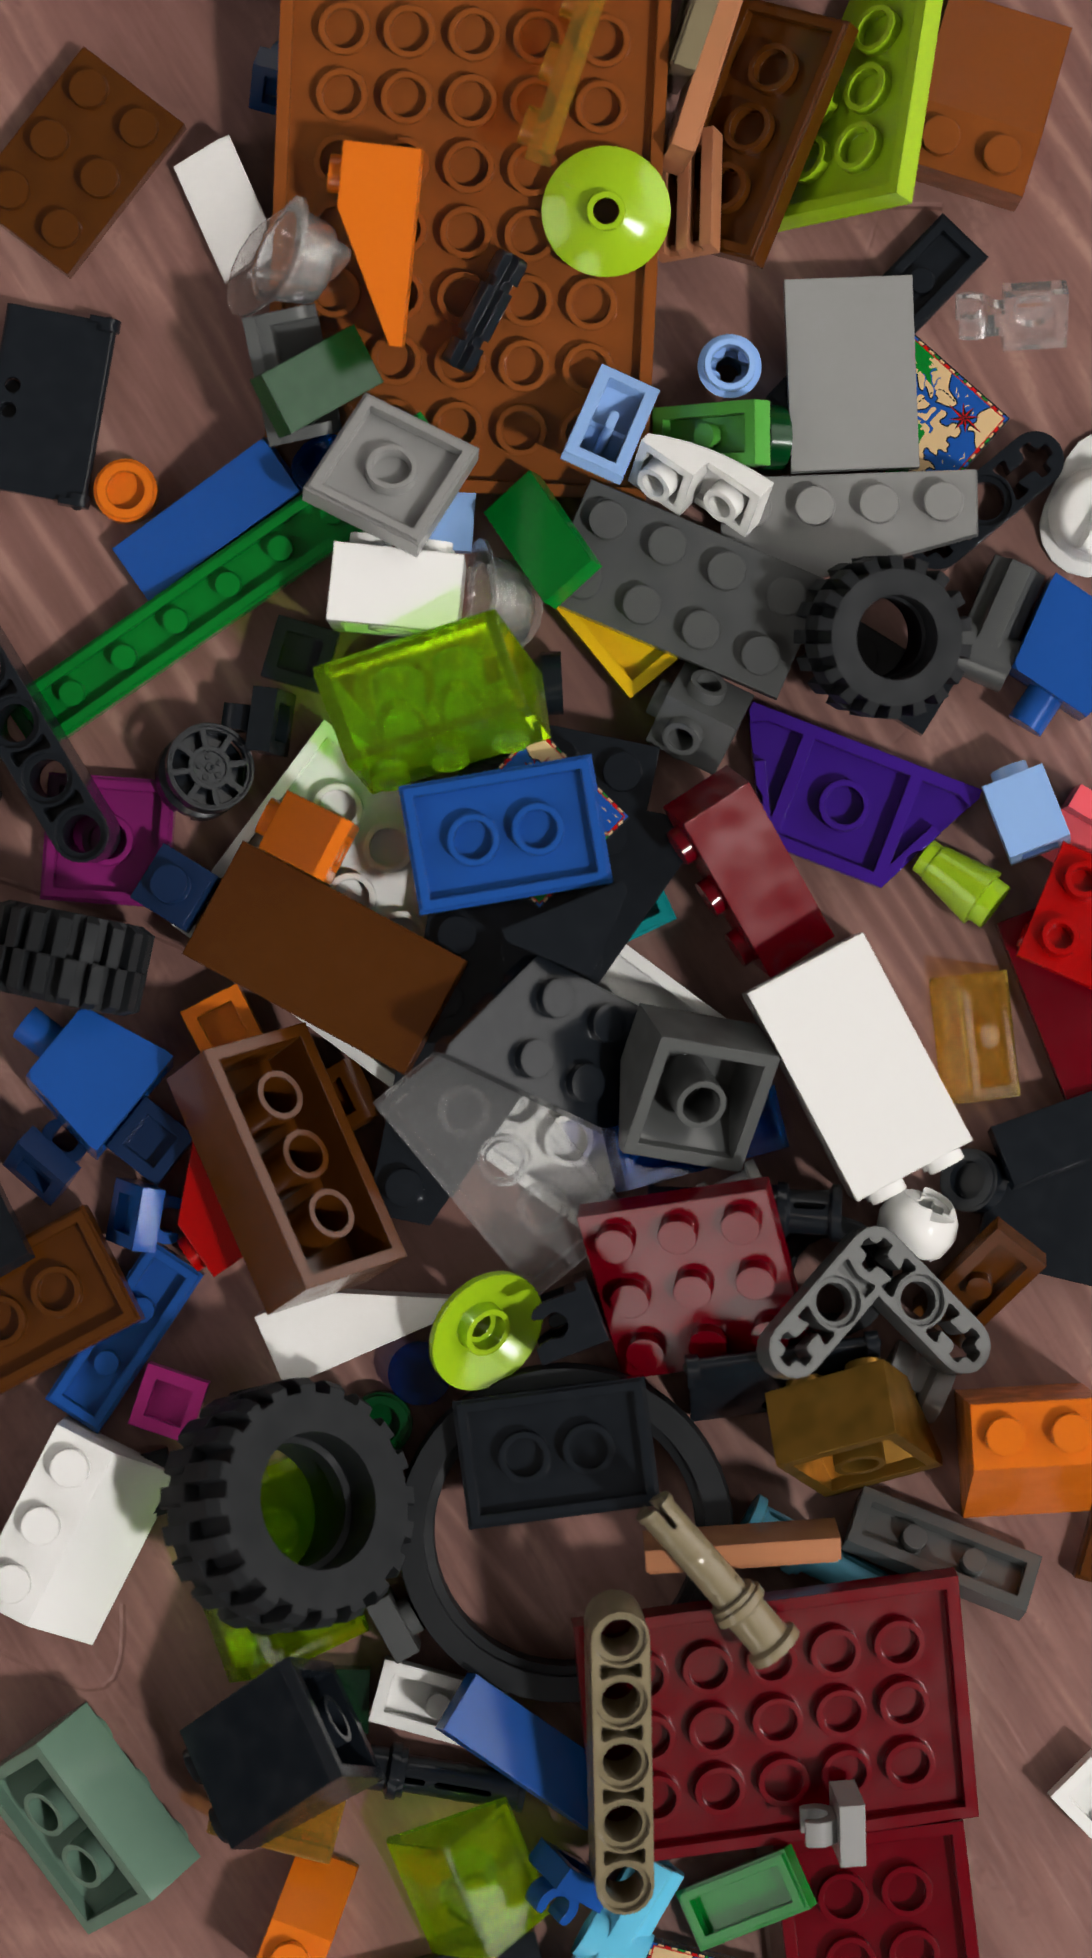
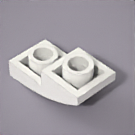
[628,433,774,537]

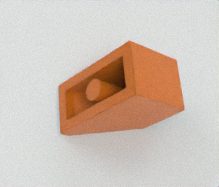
[254,790,360,885]
[255,1842,359,1958]

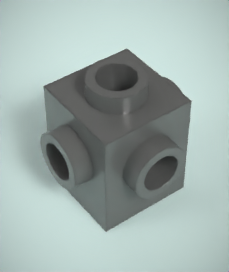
[645,661,754,775]

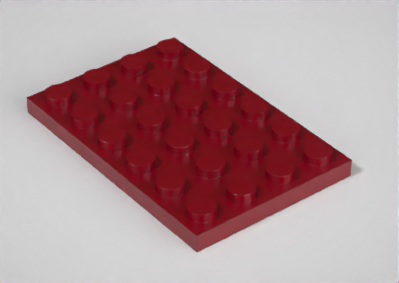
[571,1567,979,1861]

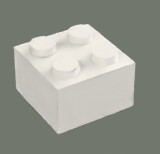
[326,532,467,644]

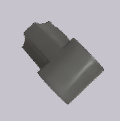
[956,554,1045,693]

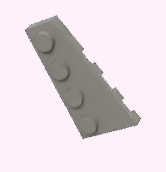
[721,469,978,578]

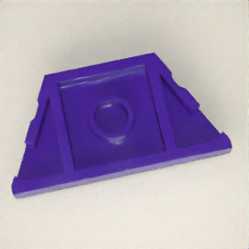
[748,701,982,888]

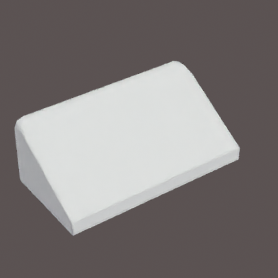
[173,134,272,284]

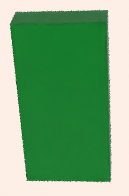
[483,470,602,609]
[675,1844,817,1952]

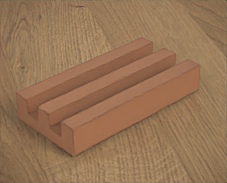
[658,125,723,263]

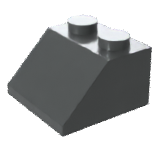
[619,1003,781,1172]

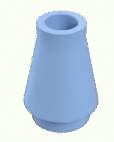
[697,334,762,398]

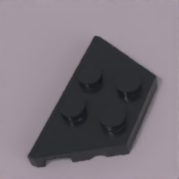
[433,955,638,1142]

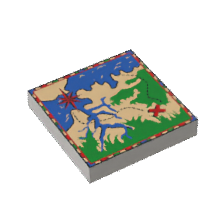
[873,335,1010,473]

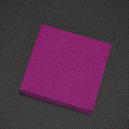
[40,772,176,907]

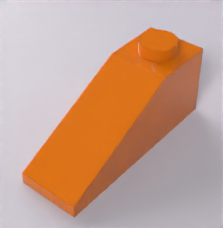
[327,140,425,347]

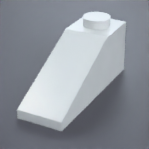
[254,1289,452,1380]

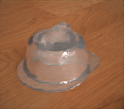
[227,195,351,318]
[456,538,543,693]

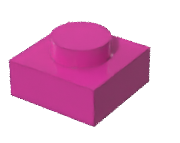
[128,1361,211,1441]

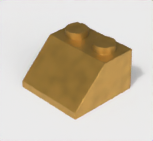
[765,1357,943,1497]

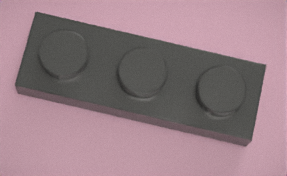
[841,1485,1042,1621]

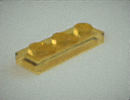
[517,0,606,169]

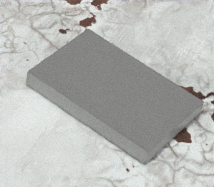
[783,275,920,475]

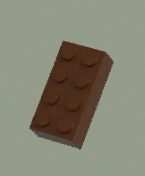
[166,1022,407,1315]

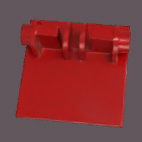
[1016,841,1092,990]

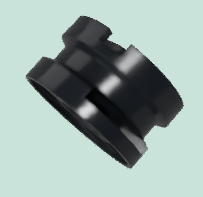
[155,723,254,821]

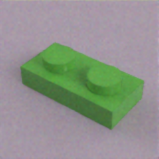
[652,399,771,467]

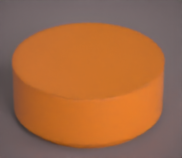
[93,459,159,525]

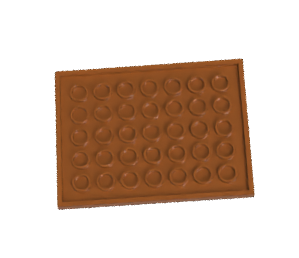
[265,0,672,501]

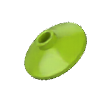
[542,146,671,277]
[429,1271,543,1391]

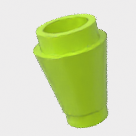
[912,840,1011,928]

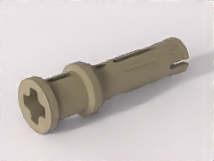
[636,1491,800,1669]

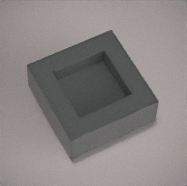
[366,1586,425,1664]

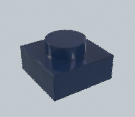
[130,843,222,933]
[106,1096,193,1187]

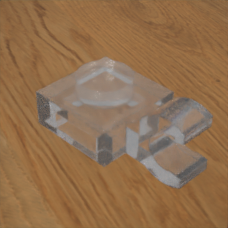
[955,280,1069,351]

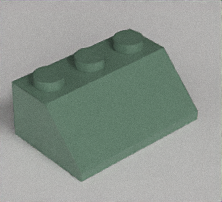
[0,1702,201,1935]

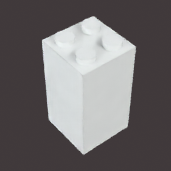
[741,932,973,1205]

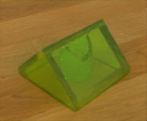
[386,1796,551,1958]

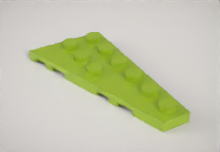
[778,0,943,232]

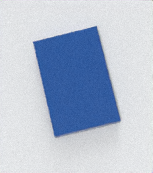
[398,754,613,916]

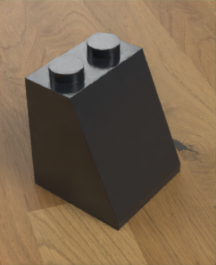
[179,1656,386,1850]

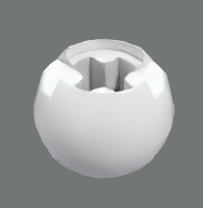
[877,1187,959,1262]

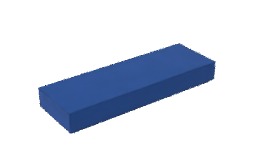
[112,437,303,601]
[45,1242,206,1434]
[435,1673,588,1831]

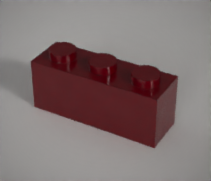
[663,765,834,978]

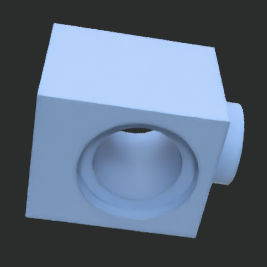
[982,760,1071,866]

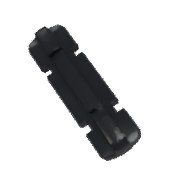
[443,249,527,373]

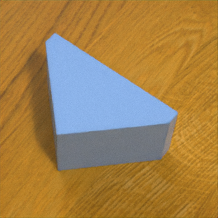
[560,364,660,485]

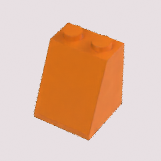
[954,1383,1092,1518]

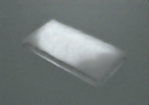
[373,1053,619,1296]

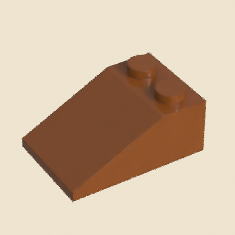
[916,0,1072,212]

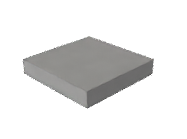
[302,392,480,557]

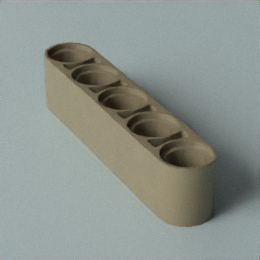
[584,1589,654,1915]

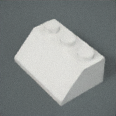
[0,1416,171,1645]

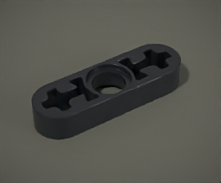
[908,431,1064,572]

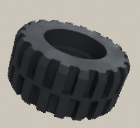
[160,1378,415,1635]

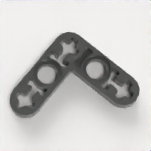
[756,1226,991,1380]

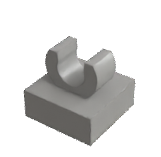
[799,1779,866,1868]

